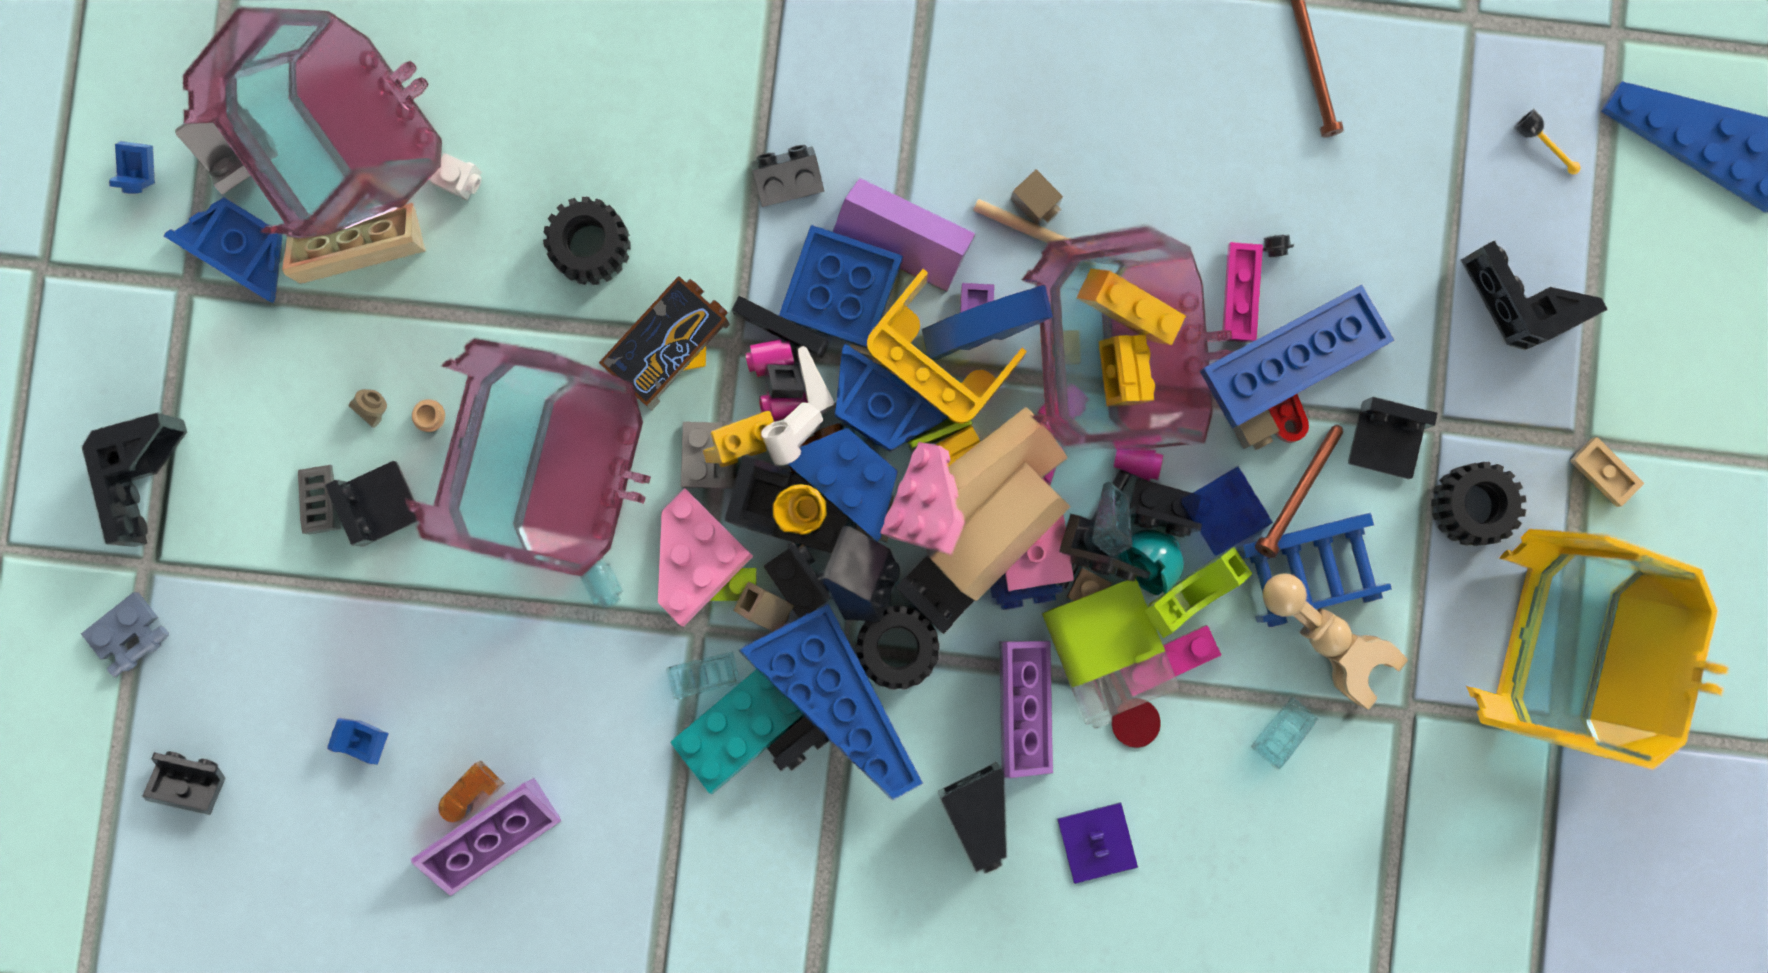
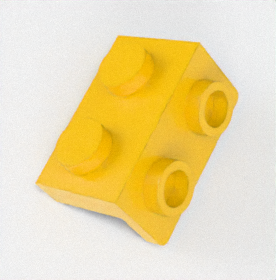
[702,411,774,467]

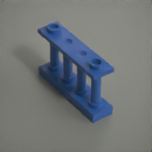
[1236,513,1392,627]

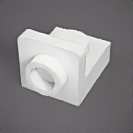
[430,153,482,201]

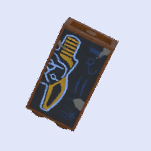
[599,276,730,411]

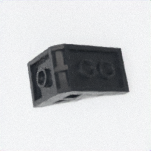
[1461,240,1608,350]
[82,413,187,547]
[724,455,848,553]

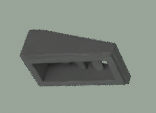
[298,465,341,535]

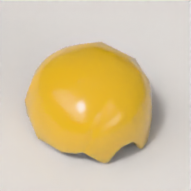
[773,484,827,535]

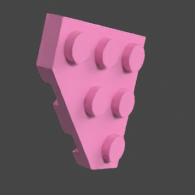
[880,442,964,555]
[658,488,753,627]

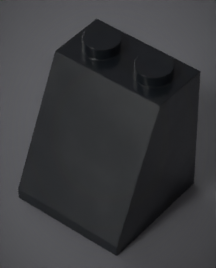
[938,762,1007,873]

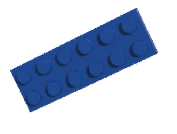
[1199,284,1395,429]

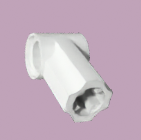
[761,402,823,465]

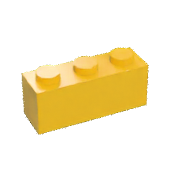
[1076,268,1186,346]

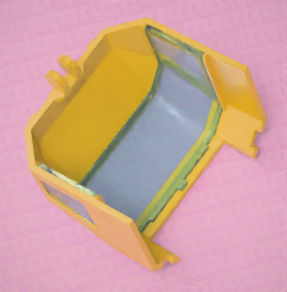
[1466,529,1728,770]

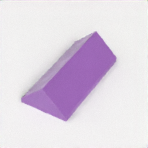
[832,178,975,292]
[999,641,1053,778]
[411,778,561,896]

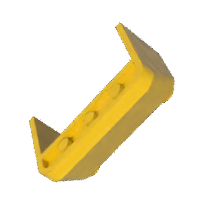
[867,269,1027,424]

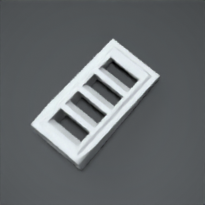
[798,346,835,415]

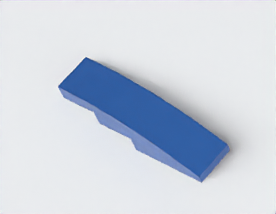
[922,285,1053,361]

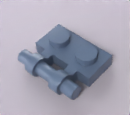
[81,592,169,677]

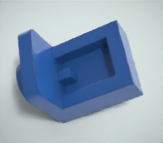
[109,141,155,194]
[327,718,389,765]

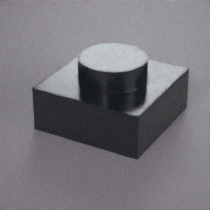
[765,364,805,398]

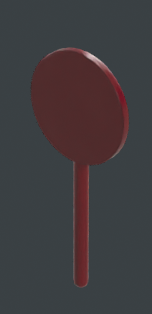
[1107,672,1161,748]

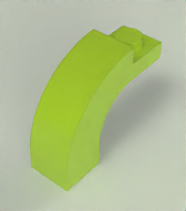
[1144,547,1252,638]

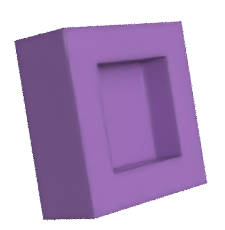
[960,283,995,312]

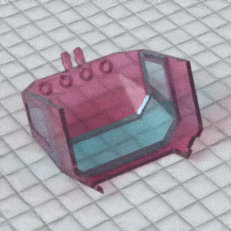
[183,6,442,238]
[1021,225,1233,450]
[405,338,651,577]

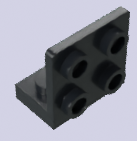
[1348,397,1438,479]
[325,461,422,547]
[1126,478,1202,538]
[1059,514,1150,582]
[763,542,832,618]
[896,555,975,634]

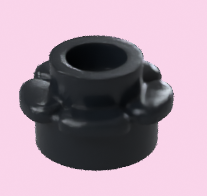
[1262,234,1294,257]

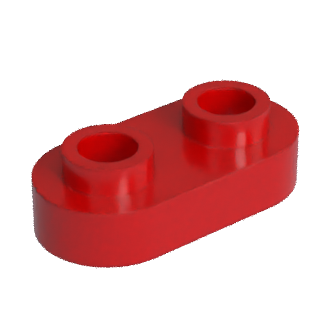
[1268,394,1309,443]

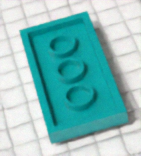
[670,669,805,794]

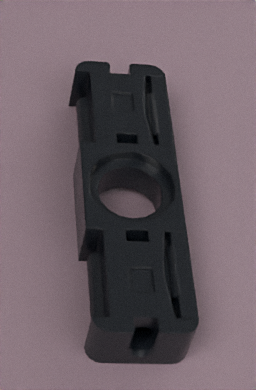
[731,296,829,358]

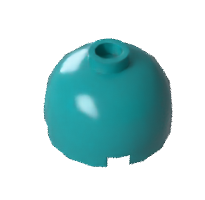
[1117,529,1184,596]

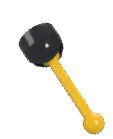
[1514,109,1581,175]

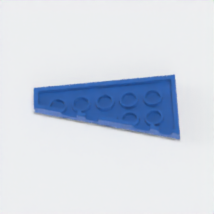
[1600,81,1768,213]

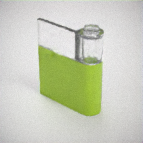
[1042,579,1180,729]

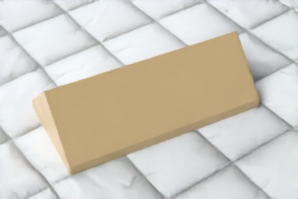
[282,203,426,284]
[948,407,1068,523]
[930,462,1071,601]

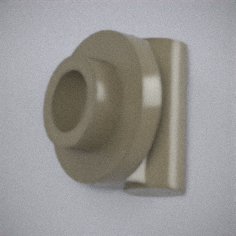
[348,389,387,428]

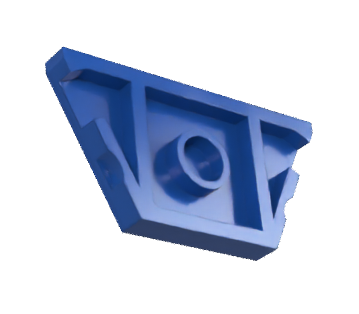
[163,197,283,303]
[834,344,948,452]
[788,428,898,542]

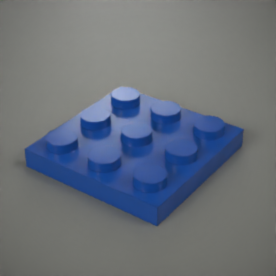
[779,225,903,348]

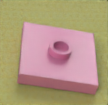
[1005,515,1074,591]

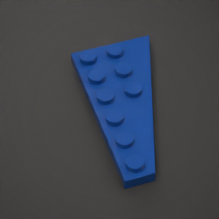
[738,604,923,800]

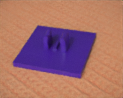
[1057,802,1138,884]

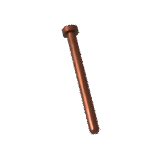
[1291,0,1344,138]
[1255,424,1343,558]

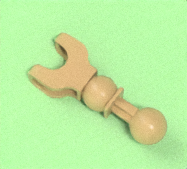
[1263,574,1408,710]

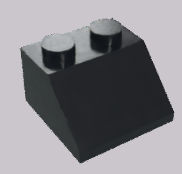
[822,526,900,622]

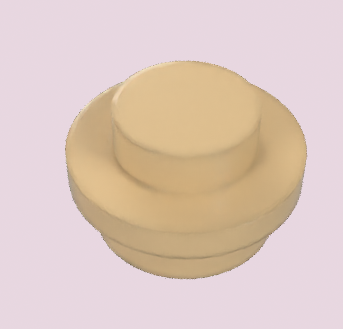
[412,399,446,432]

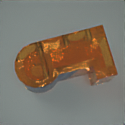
[438,761,505,822]

